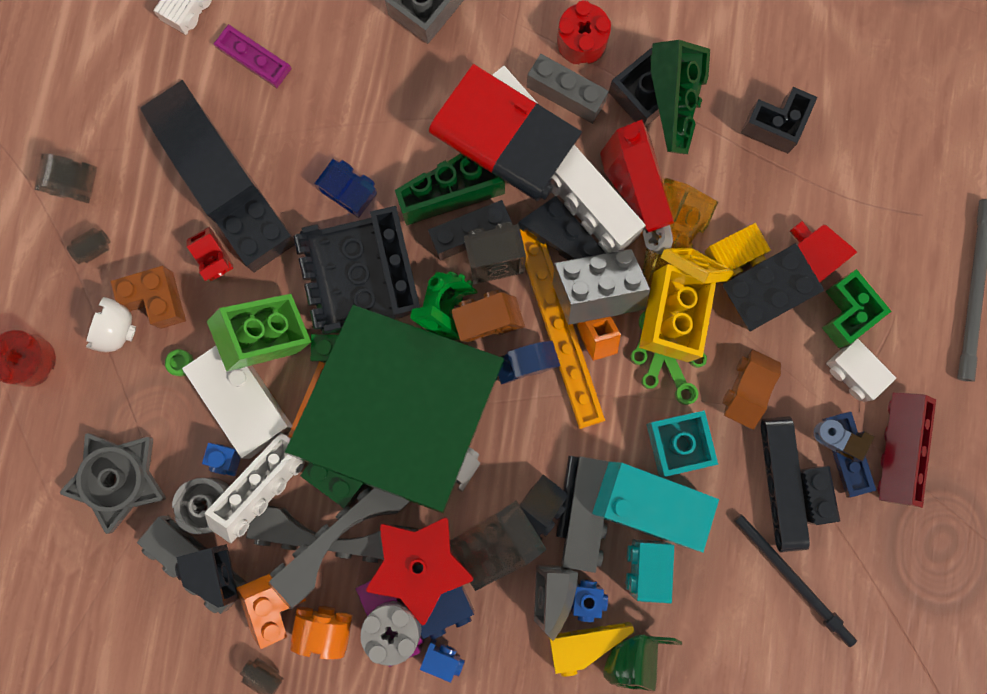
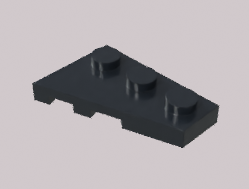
[516,196,606,261]

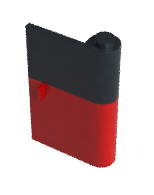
[429,64,582,202]

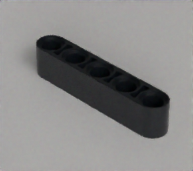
[760,416,810,553]

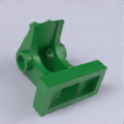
[410,271,478,340]

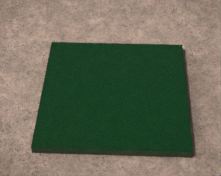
[285,305,504,514]

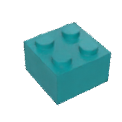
[646,410,719,477]
[625,539,675,604]

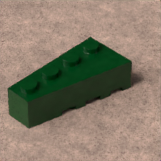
[395,152,505,226]

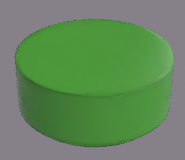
[165,349,194,377]

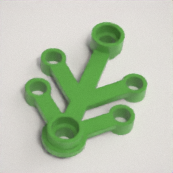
[630,310,707,405]

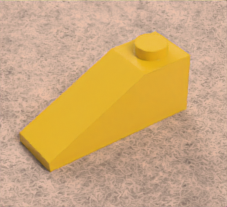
[549,622,634,677]

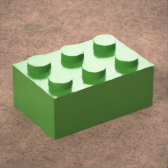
[207,294,311,372]

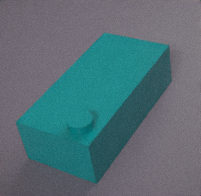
[592,461,719,553]

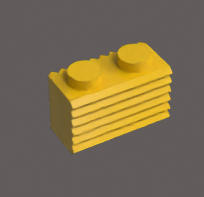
[705,223,771,278]

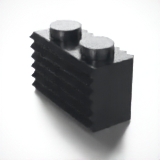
[800,466,840,525]

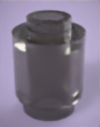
[67,228,111,264]
[240,658,284,694]

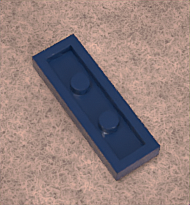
[822,411,876,498]

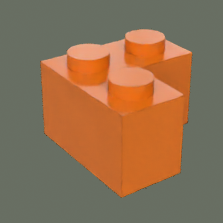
[236,574,306,649]

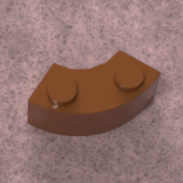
[722,349,781,430]

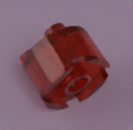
[0,330,56,387]

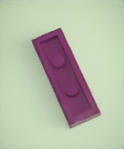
[213,24,292,88]

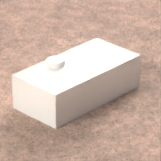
[182,346,292,459]

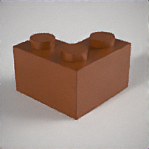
[110,266,186,329]
[451,290,525,342]

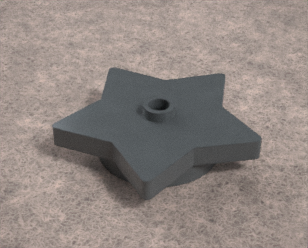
[60,433,166,534]

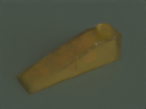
[642,178,718,287]

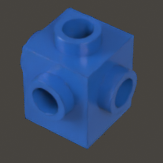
[571,580,608,622]

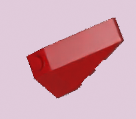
[600,120,674,232]

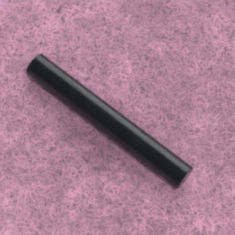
[556,456,578,538]

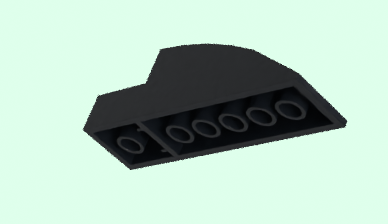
[140,80,295,273]

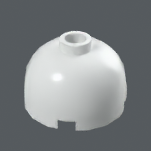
[86,297,136,352]

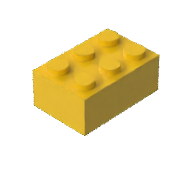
[639,264,716,362]

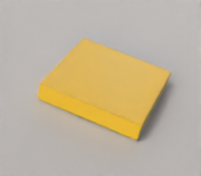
[660,248,734,283]

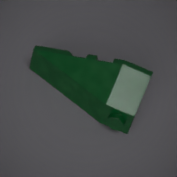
[650,40,710,155]

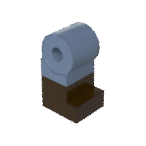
[814,420,874,462]

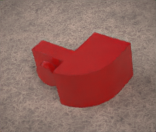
[186,226,234,281]

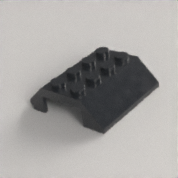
[293,206,420,334]

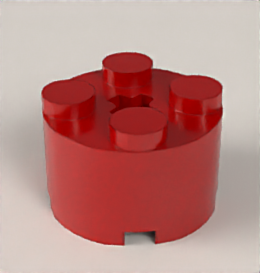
[557,0,611,65]

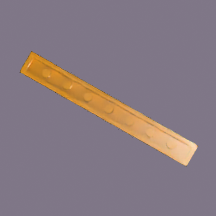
[513,228,605,429]

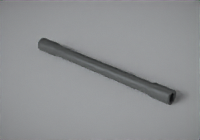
[957,199,987,382]

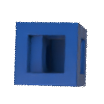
[202,443,241,476]
[420,639,465,683]

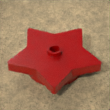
[366,517,474,625]

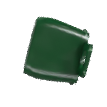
[603,635,682,692]

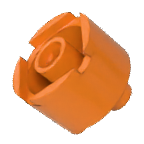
[290,606,353,659]

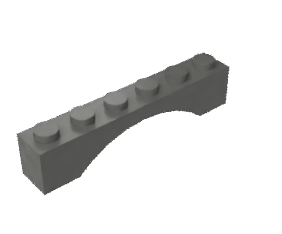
[269,487,411,610]
[246,505,418,563]

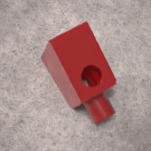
[790,221,857,282]

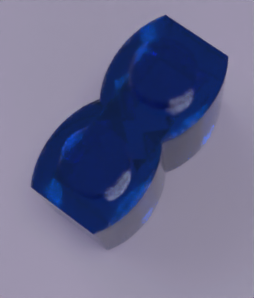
[314,159,377,218]

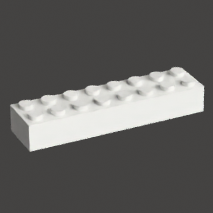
[493,66,646,254]

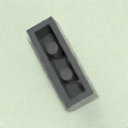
[527,53,609,124]

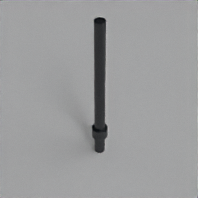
[734,514,857,647]

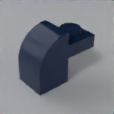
[498,341,560,385]

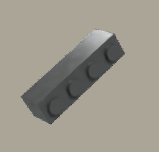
[561,457,609,573]
[137,515,247,614]

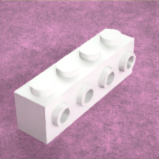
[204,433,305,543]

